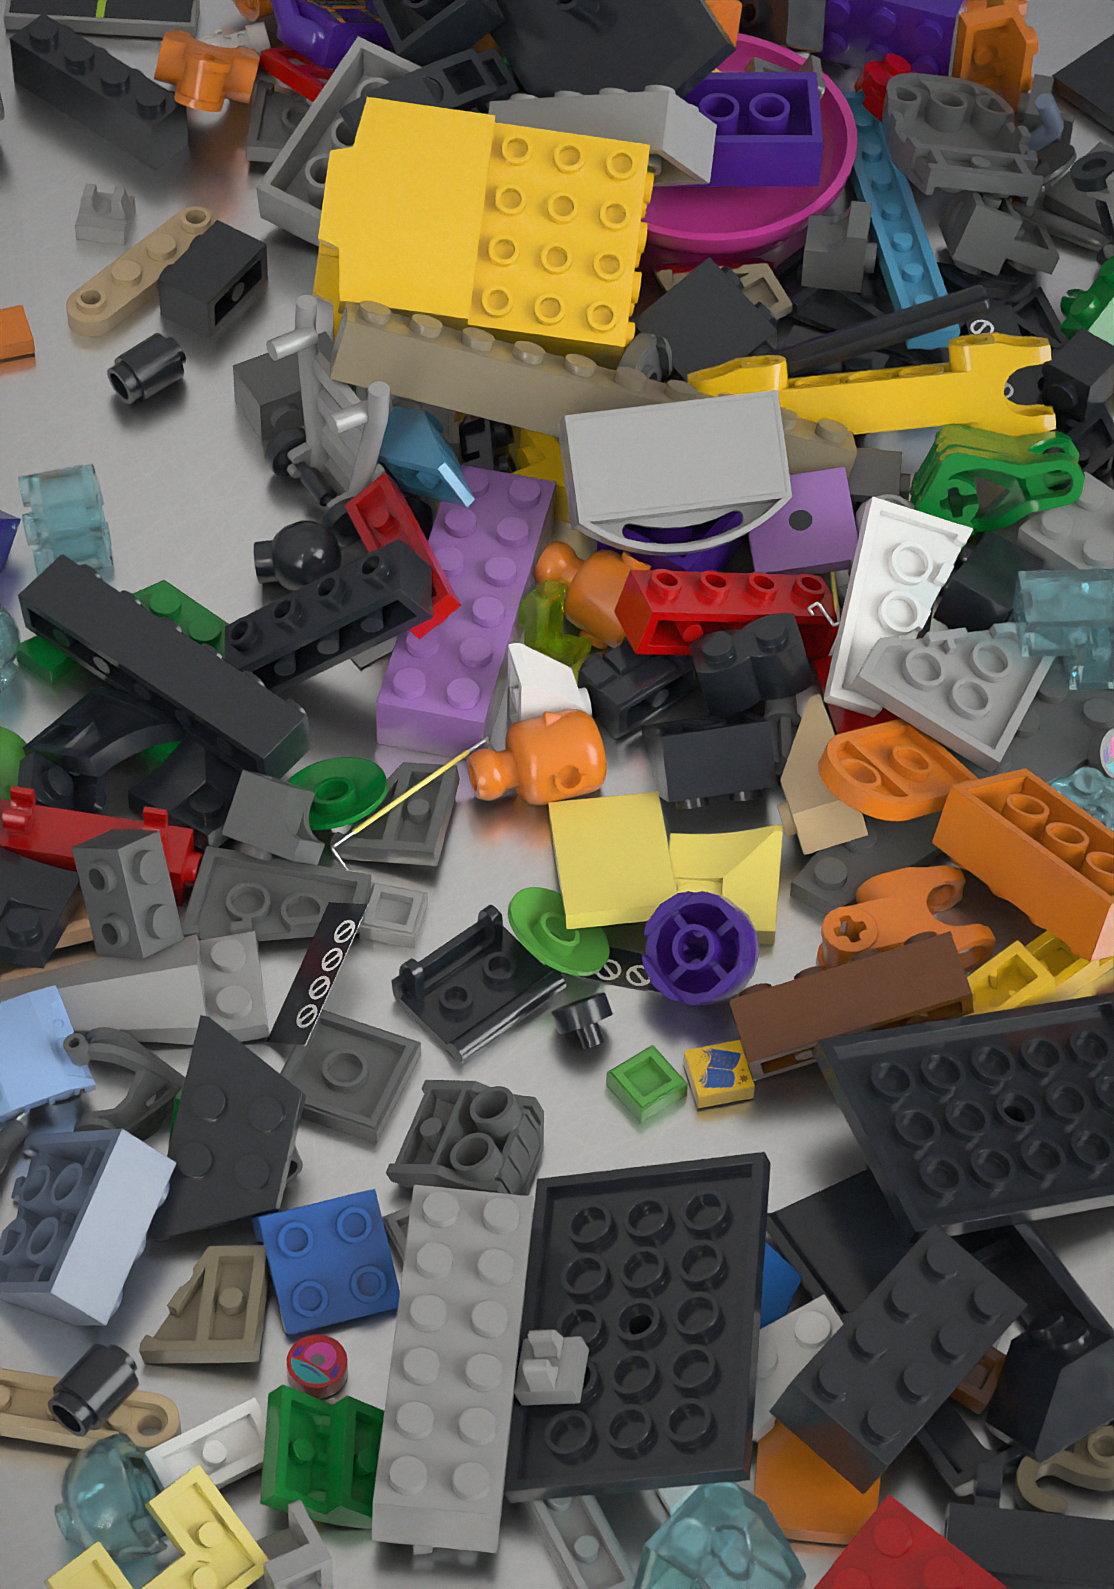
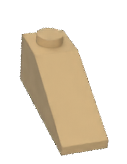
[777,694,868,855]

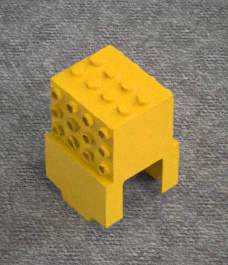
[313,97,654,370]

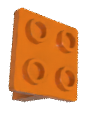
[952,0,1039,112]

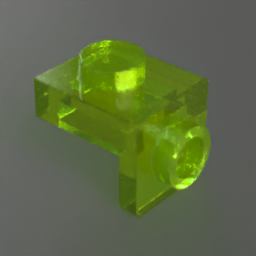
[519,580,591,667]

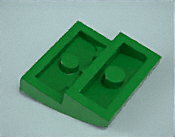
[260,1384,385,1529]

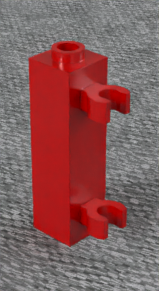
[0,786,203,907]

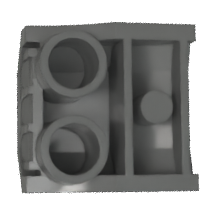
[386,1080,544,1196]

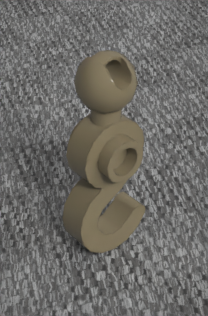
[1014,1425,1114,1515]

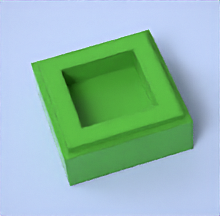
[606,1045,688,1123]

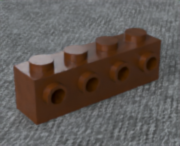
[729,931,974,1082]

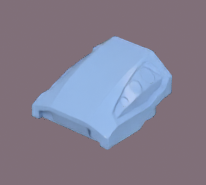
[0,985,96,1123]

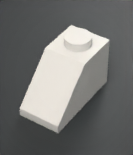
[507,643,592,726]

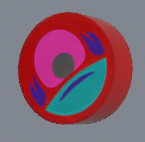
[286,1335,348,1398]

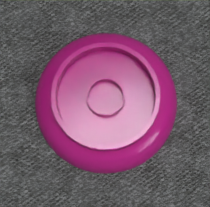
[641,33,858,263]

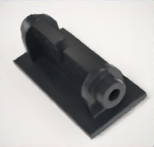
[459,414,517,474]

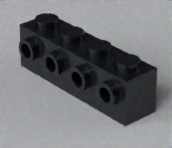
[10,13,189,170]
[225,539,433,695]

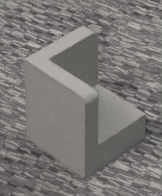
[256,1499,333,1589]

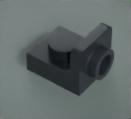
[17,751,107,815]

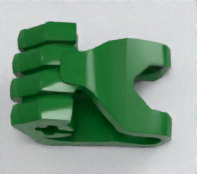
[909,423,1085,535]

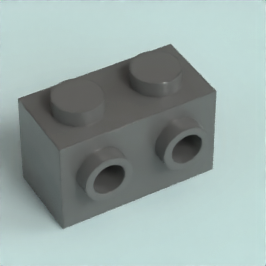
[72,829,184,959]

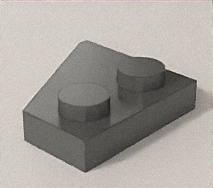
[330,762,460,866]

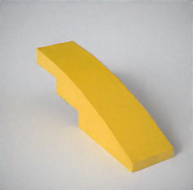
[962,930,1114,1017]

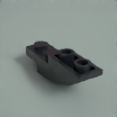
[339,48,520,138]

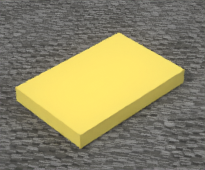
[548,791,677,929]

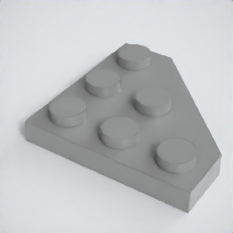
[850,622,1059,774]

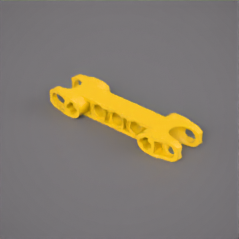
[687,332,1056,436]

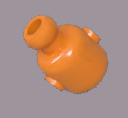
[533,541,651,650]
[467,709,607,806]

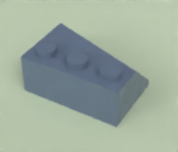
[0,1129,176,1326]

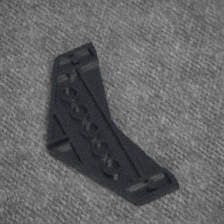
[772,245,1114,491]

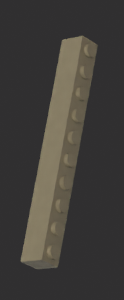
[330,301,858,480]

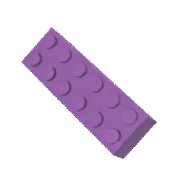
[376,464,556,761]

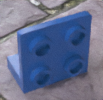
[251,1189,400,1334]

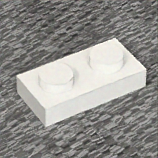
[143,1397,266,1491]

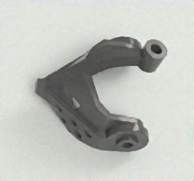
[63,1027,186,1141]

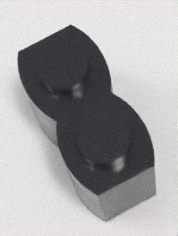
[689,613,814,716]

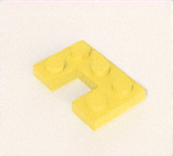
[43,1464,269,1589]

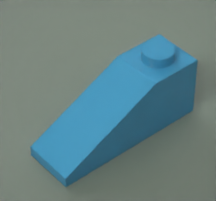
[376,406,475,507]

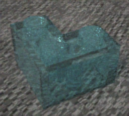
[1013,568,1114,690]

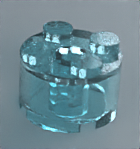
[18,464,114,576]

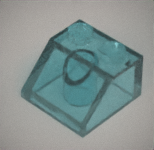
[633,1482,807,1589]

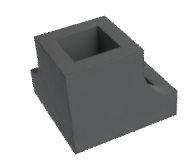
[801,201,877,293]
[222,770,325,865]

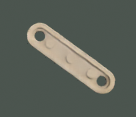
[66,206,221,337]
[0,1368,181,1459]

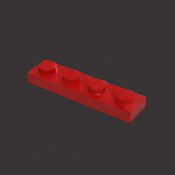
[344,472,461,640]

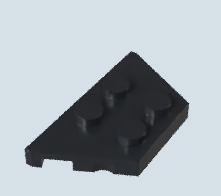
[147,1015,306,1243]

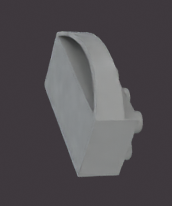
[557,390,792,556]

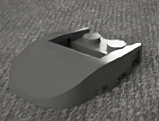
[882,73,1044,206]

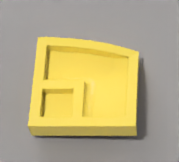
[669,824,783,945]

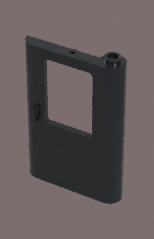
[766,1168,1114,1496]

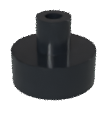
[551,992,613,1049]

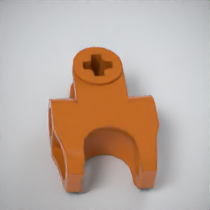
[154,29,260,112]
[816,865,996,973]

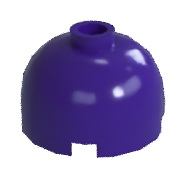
[642,891,760,1006]

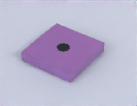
[748,467,858,575]

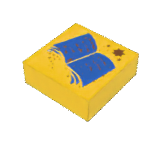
[683,1040,755,1109]

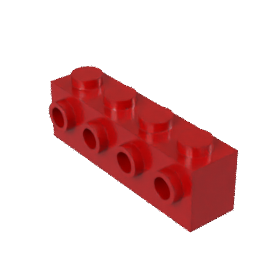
[614,569,842,658]

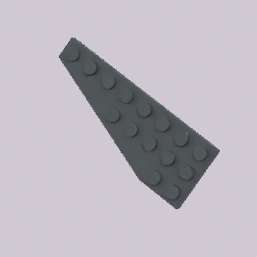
[790,605,1114,916]

